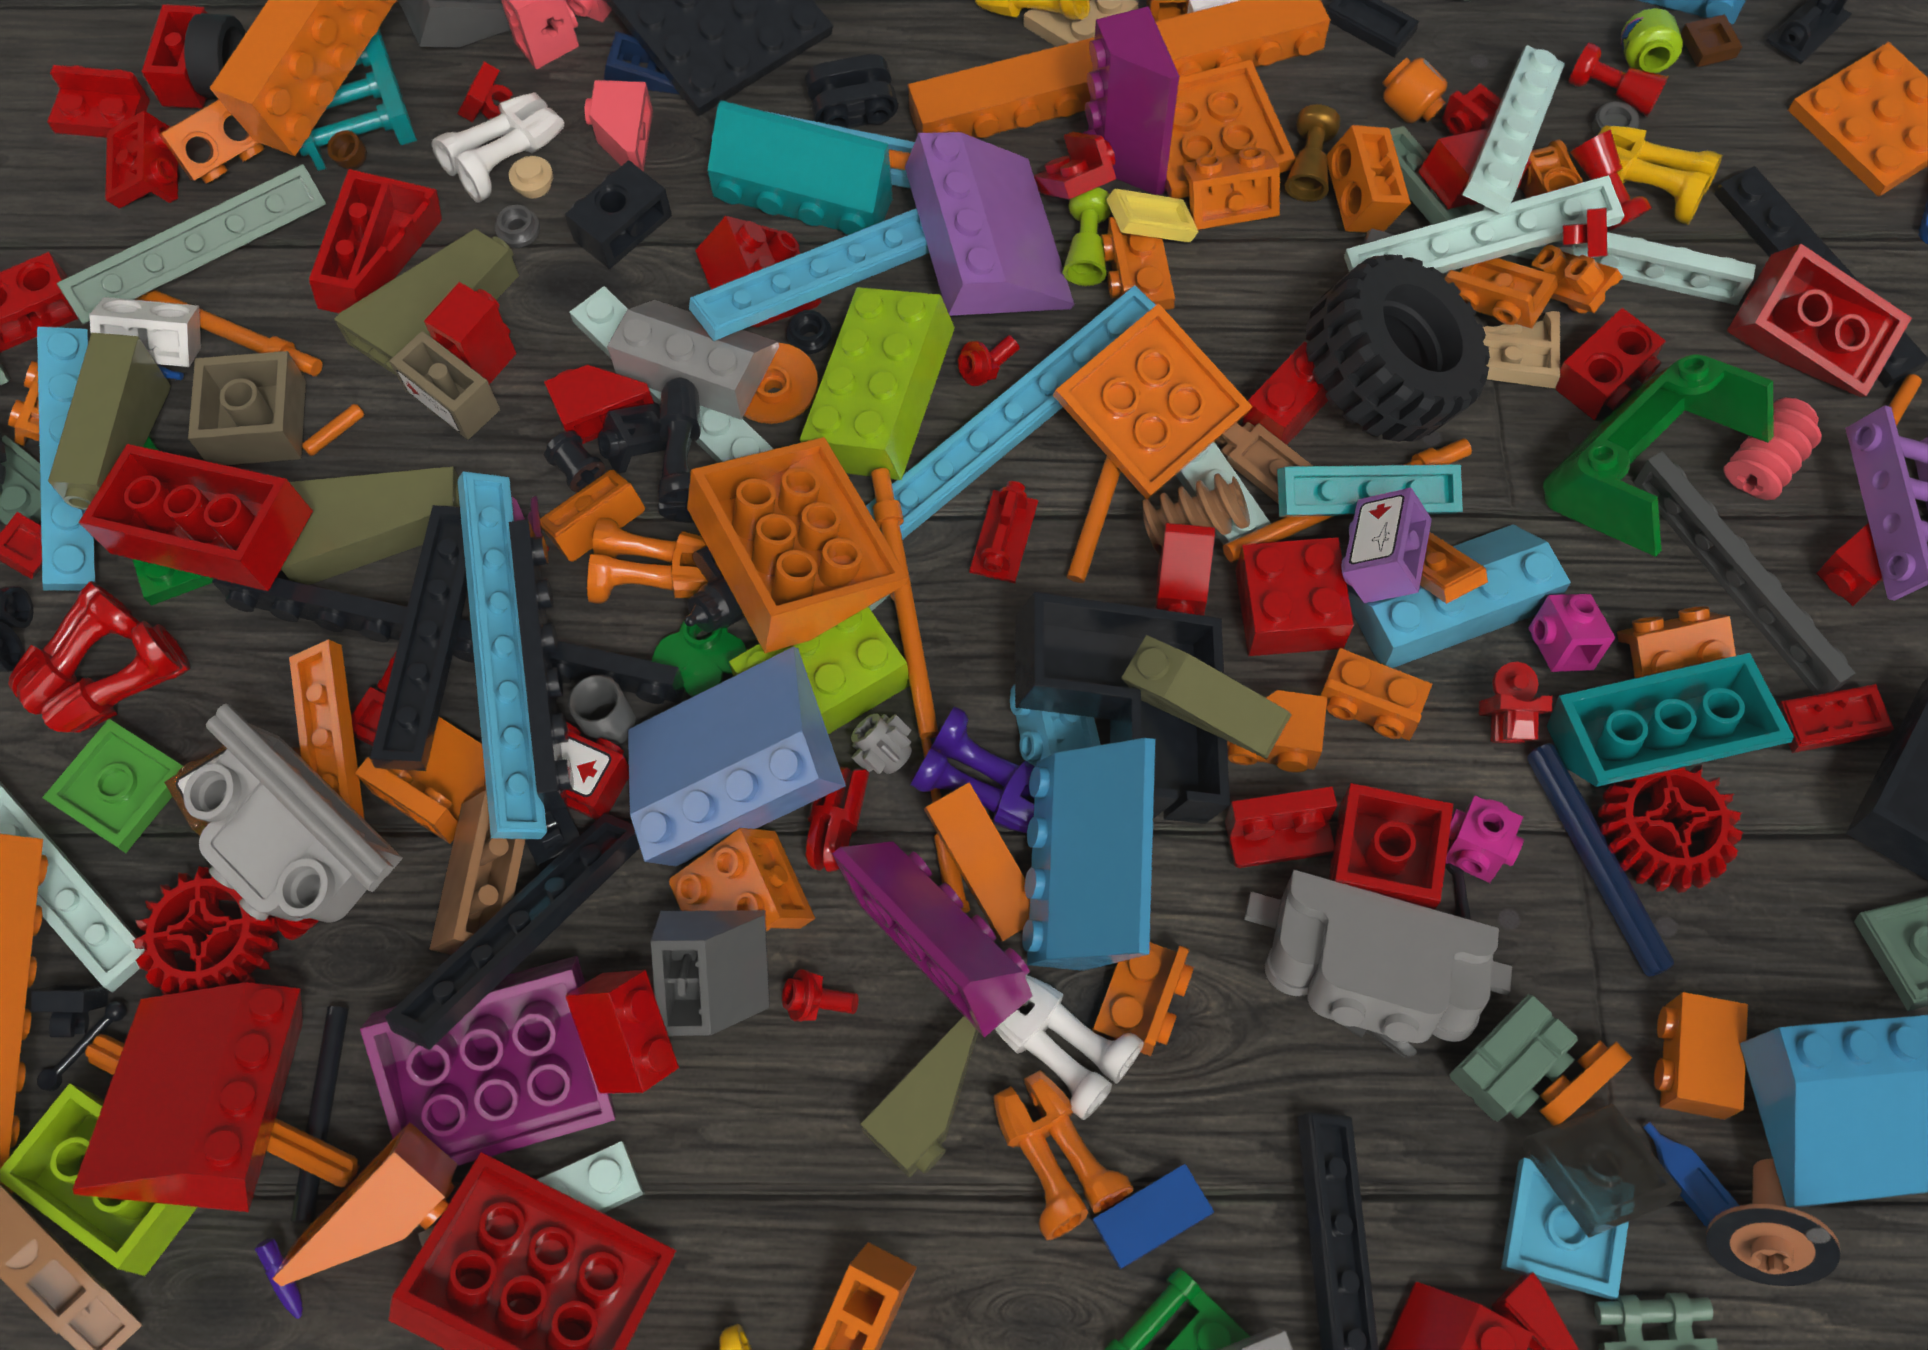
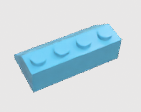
[1347,524,1571,668]

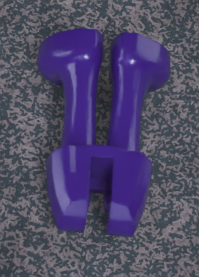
[911,706,1035,834]

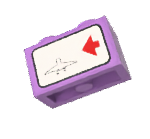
[1341,488,1432,603]

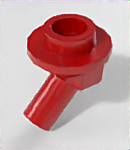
[958,335,1020,386]
[782,969,859,1022]

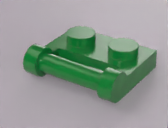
[1104,1267,1250,1350]

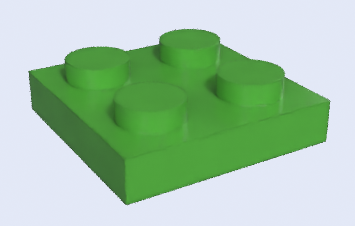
[42,719,189,853]

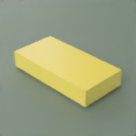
[1106,189,1198,243]

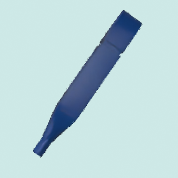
[1643,1122,1739,1228]

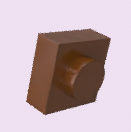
[1681,14,1742,67]

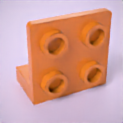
[355,717,486,844]
[669,828,816,931]

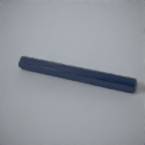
[1527,743,1674,977]

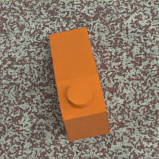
[813,1242,917,1350]

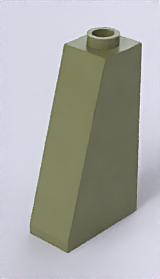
[334,229,519,376]
[48,332,171,510]
[281,466,460,585]

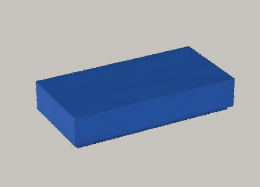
[1092,1164,1214,1270]

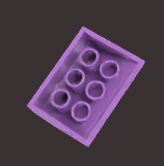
[905,132,1074,316]

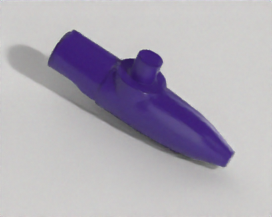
[255,1238,303,1319]

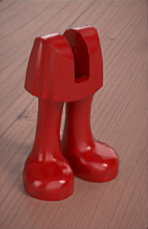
[8,581,141,715]
[42,621,190,733]

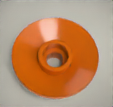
[744,343,818,424]

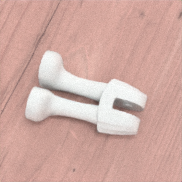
[432,92,565,203]
[995,975,1144,1120]

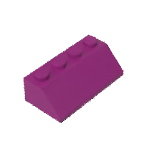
[1084,6,1179,195]
[832,841,1033,1037]

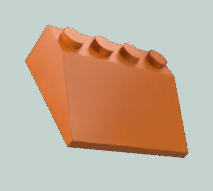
[687,437,908,653]

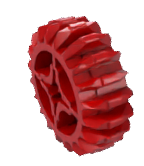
[1597,765,1743,894]
[132,866,280,995]

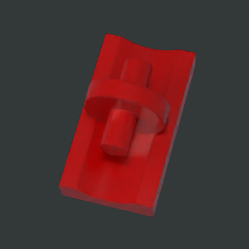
[1479,662,1552,744]

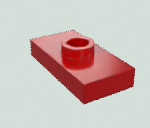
[1778,684,1894,753]

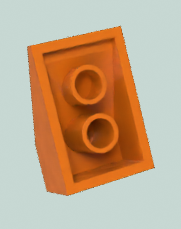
[272,1122,457,1286]

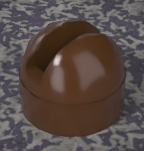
[327,130,367,170]

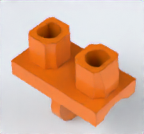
[1532,244,1623,313]

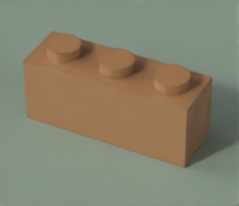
[430,790,525,955]

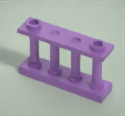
[1845,405,1928,601]

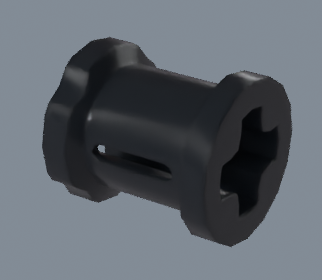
[544,430,605,492]

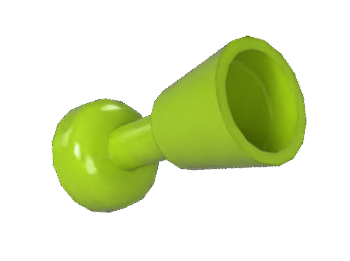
[1063,187,1111,286]

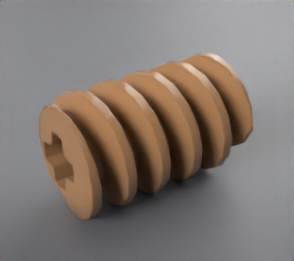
[1143,473,1250,555]

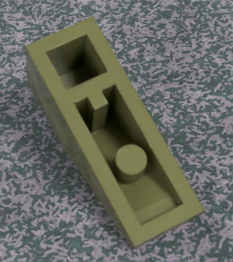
[1122,635,1291,759]
[860,1016,979,1178]

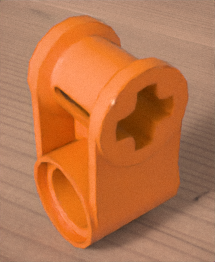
[1519,140,1583,198]

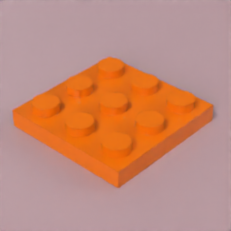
[1788,42,1928,197]
[1165,59,1296,199]
[1053,303,1253,499]

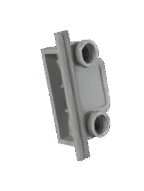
[183,704,402,923]
[1244,870,1512,1043]

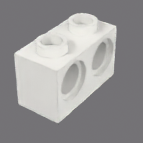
[89,297,201,367]

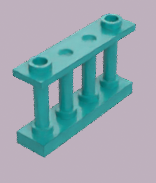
[299,28,417,171]

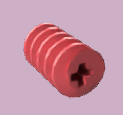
[1723,397,1822,500]

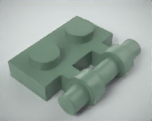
[1594,1292,1718,1350]

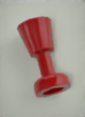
[1568,42,1669,117]
[1570,130,1652,231]

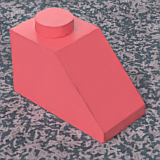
[585,80,653,172]

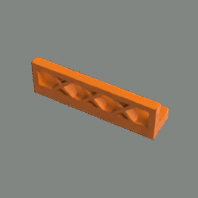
[289,639,365,820]

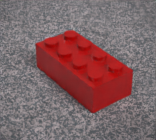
[78,444,313,591]

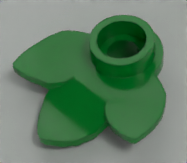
[652,621,747,698]

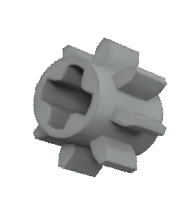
[851,714,912,774]

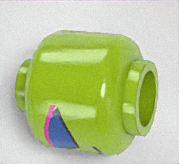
[1621,8,1683,73]

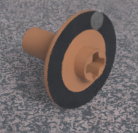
[1706,1159,1840,1286]

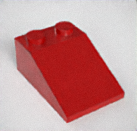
[1727,244,1912,397]

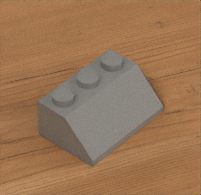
[607,300,779,420]

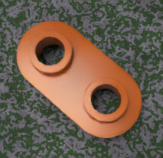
[1539,1040,1632,1128]

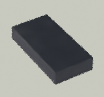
[1326,0,1419,58]

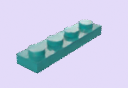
[1277,465,1463,517]

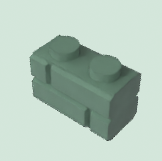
[1449,994,1578,1122]

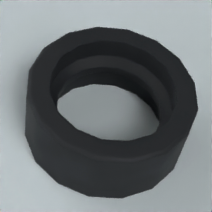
[184,13,246,98]

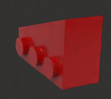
[309,169,442,313]

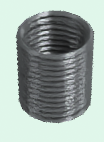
[568,675,636,745]

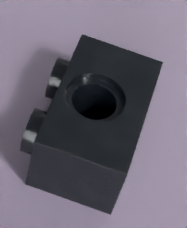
[565,160,672,270]

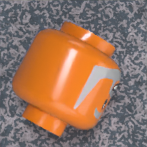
[1382,58,1447,124]

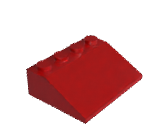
[73,982,303,1212]
[389,1152,677,1350]

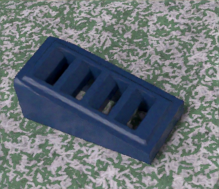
[604,31,679,94]

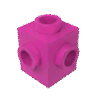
[1528,594,1615,672]
[1446,796,1524,883]

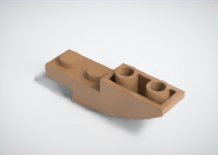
[0,1183,142,1350]

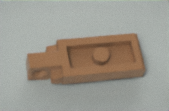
[1216,422,1313,504]

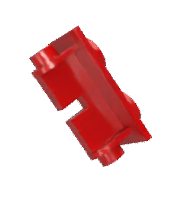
[969,481,1039,583]

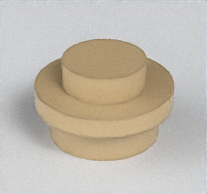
[509,156,553,198]

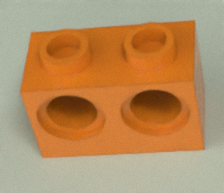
[159,99,265,184]
[1326,125,1411,232]

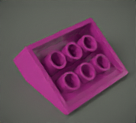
[360,956,616,1166]

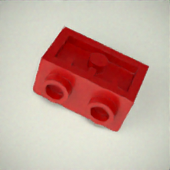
[47,65,150,138]
[105,110,178,209]
[1034,132,1116,199]
[1225,786,1337,868]

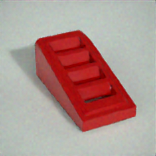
[1491,1271,1579,1350]

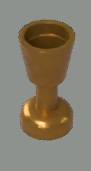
[1285,104,1341,202]

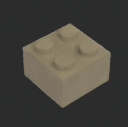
[188,351,306,465]

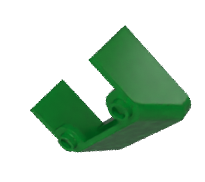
[1543,354,1774,557]

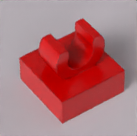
[457,61,513,123]
[1563,207,1608,257]

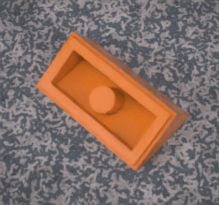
[540,469,645,562]

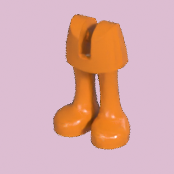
[587,518,720,604]
[993,1070,1134,1240]

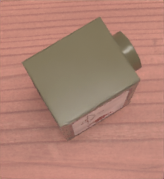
[389,331,500,440]

